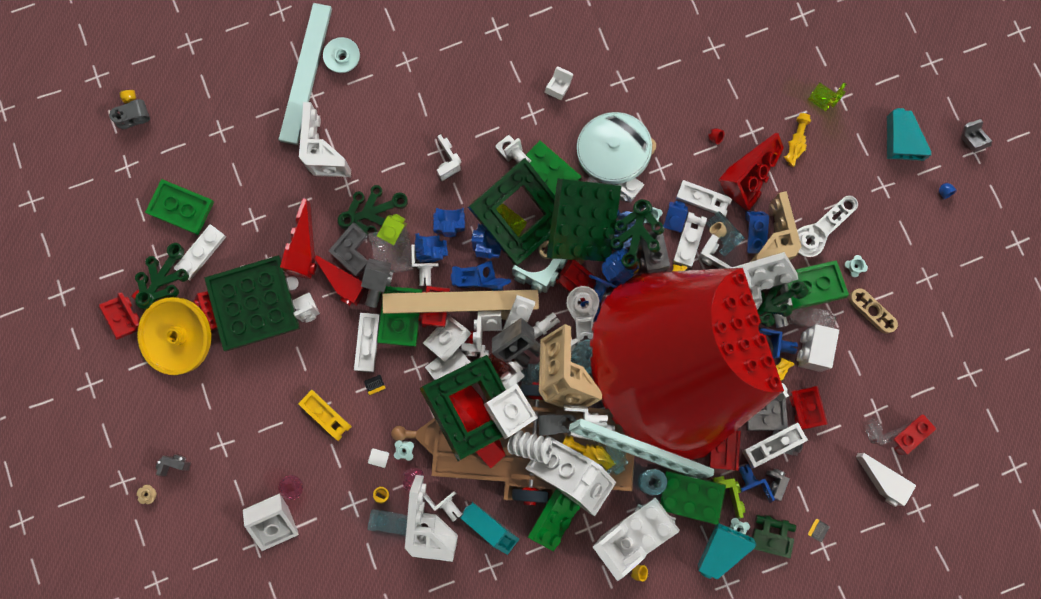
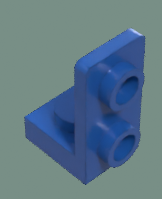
[745,211,769,253]

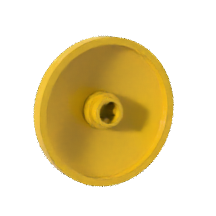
[138,297,211,375]

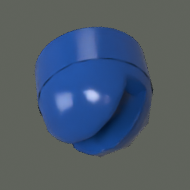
[939,183,957,199]

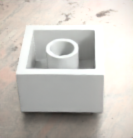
[797,324,839,372]

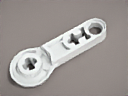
[797,196,858,257]
[566,286,599,368]

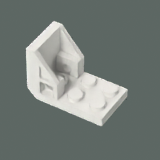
[299,102,351,177]
[732,252,798,310]
[525,435,616,516]
[405,475,458,562]
[593,497,680,581]

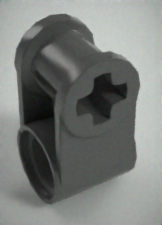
[109,99,150,129]
[538,414,577,436]

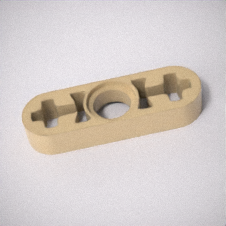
[849,289,898,334]

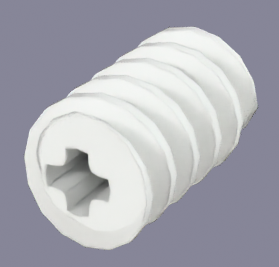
[507,430,552,464]

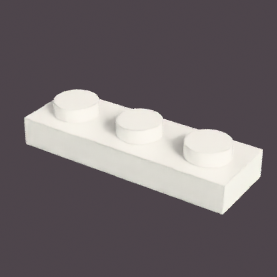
[174,224,226,281]
[354,313,380,372]

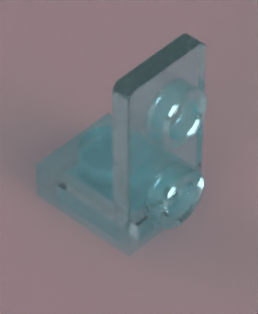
[706,211,745,257]
[367,509,408,536]

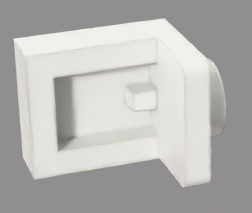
[544,67,573,100]

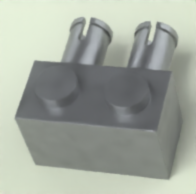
[638,231,670,273]
[361,258,394,308]
[492,318,540,367]

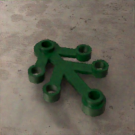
[338,185,408,238]
[611,199,665,270]
[135,243,189,310]
[757,281,809,327]

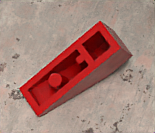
[315,255,367,306]

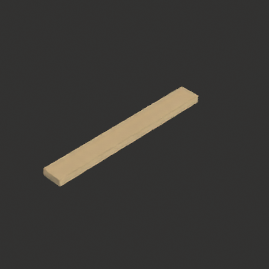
[382,290,539,314]

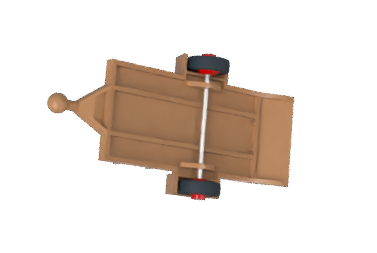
[391,382,634,505]

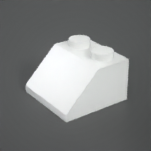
[243,494,299,551]

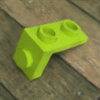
[377,214,407,245]
[712,476,745,519]

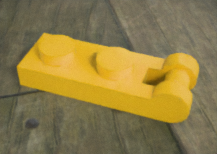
[298,390,352,441]

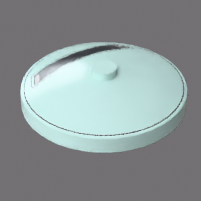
[577,112,652,184]

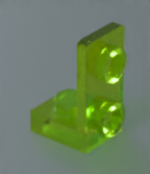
[808,82,847,111]
[496,203,527,236]

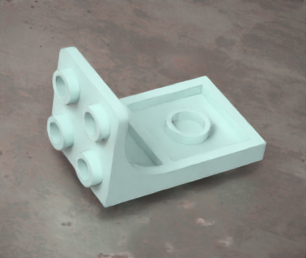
[512,259,568,293]

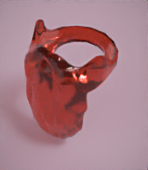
[488,352,515,374]

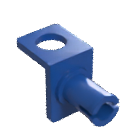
[476,261,511,291]
[589,274,620,303]
[759,328,798,359]
[739,464,775,503]

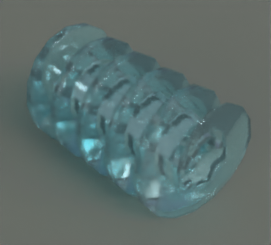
[638,469,667,495]

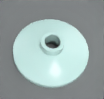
[323,37,360,73]

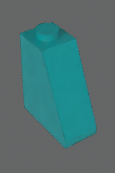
[887,108,931,161]
[460,502,520,555]
[698,523,756,579]

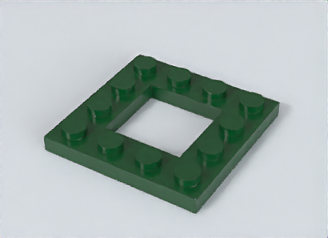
[468,158,555,266]
[419,355,506,461]

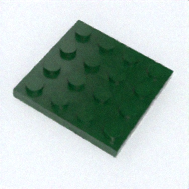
[547,178,622,261]
[204,255,300,352]

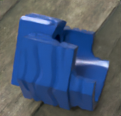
[433,208,466,237]
[471,223,501,259]
[415,233,448,263]
[602,248,639,284]

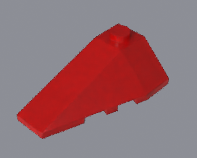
[719,133,784,211]
[280,198,317,279]
[449,386,506,468]

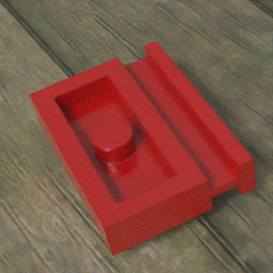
[555,259,596,302]
[709,431,741,471]

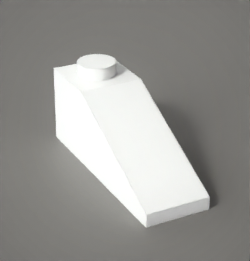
[742,423,808,469]
[856,453,916,507]

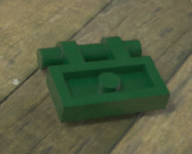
[752,515,796,559]

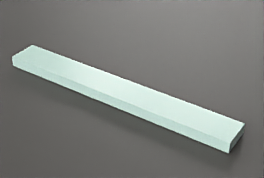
[279,3,332,145]
[569,419,714,479]

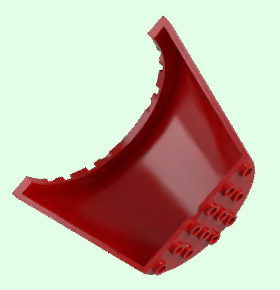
[590,268,784,460]

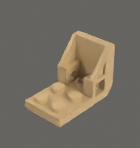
[750,191,802,262]
[539,324,602,413]

